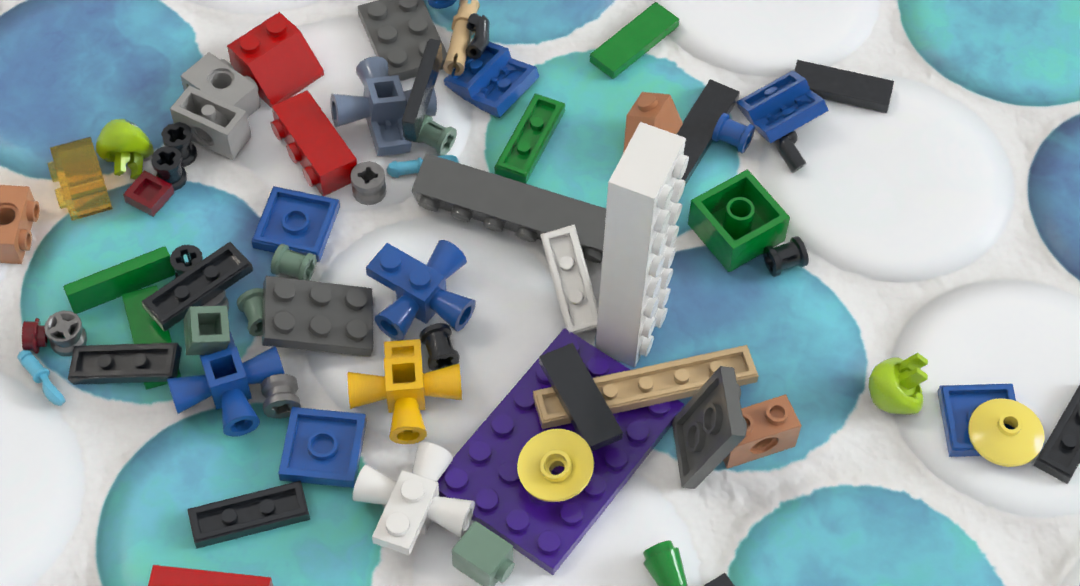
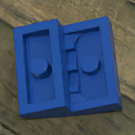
[443,42,539,118]
[736,70,829,144]

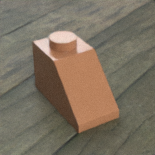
[623,92,683,153]

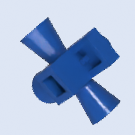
[366,240,476,341]
[167,331,285,437]

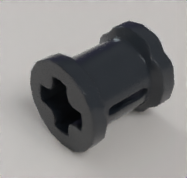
[161,122,197,167]
[151,146,187,191]
[763,236,809,277]
[170,245,203,278]
[419,323,460,371]

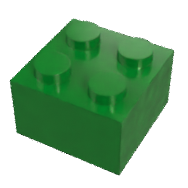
[688,169,790,272]

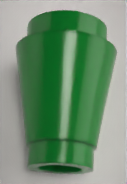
[643,540,688,586]

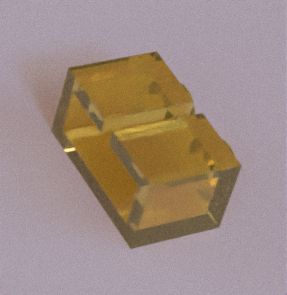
[47,136,113,221]

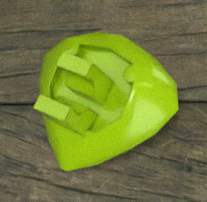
[96,119,154,180]
[869,352,928,415]

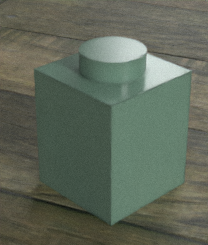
[183,306,230,355]
[452,521,515,586]

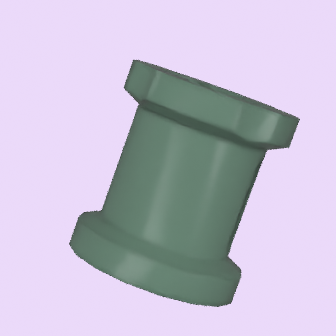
[417,114,457,156]
[271,244,317,281]
[236,288,263,336]

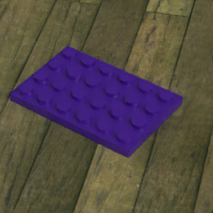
[437,328,684,575]

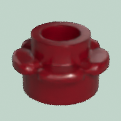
[22,318,48,354]

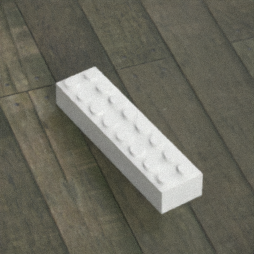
[595,122,689,367]

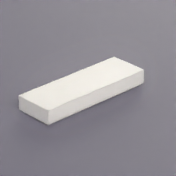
[540,225,598,335]

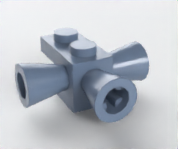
[330,56,437,156]

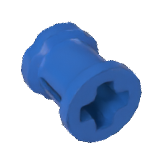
[712,113,756,154]

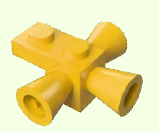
[347,339,462,444]

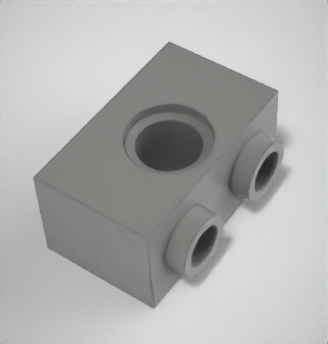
[181,52,261,117]
[170,85,251,160]

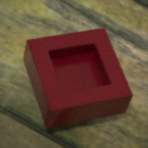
[123,170,174,217]

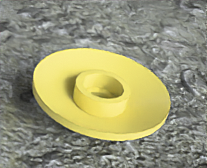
[968,399,1044,467]
[517,429,594,502]

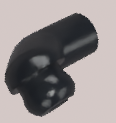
[466,13,490,60]
[774,131,807,173]

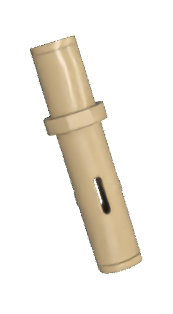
[443,0,480,76]

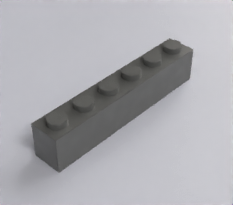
[411,153,606,263]

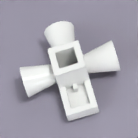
[353,442,475,556]

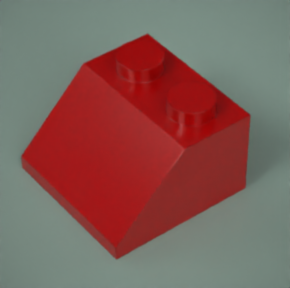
[227,12,324,108]

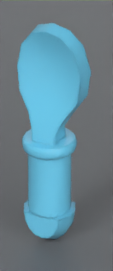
[386,155,459,178]
[17,350,66,406]

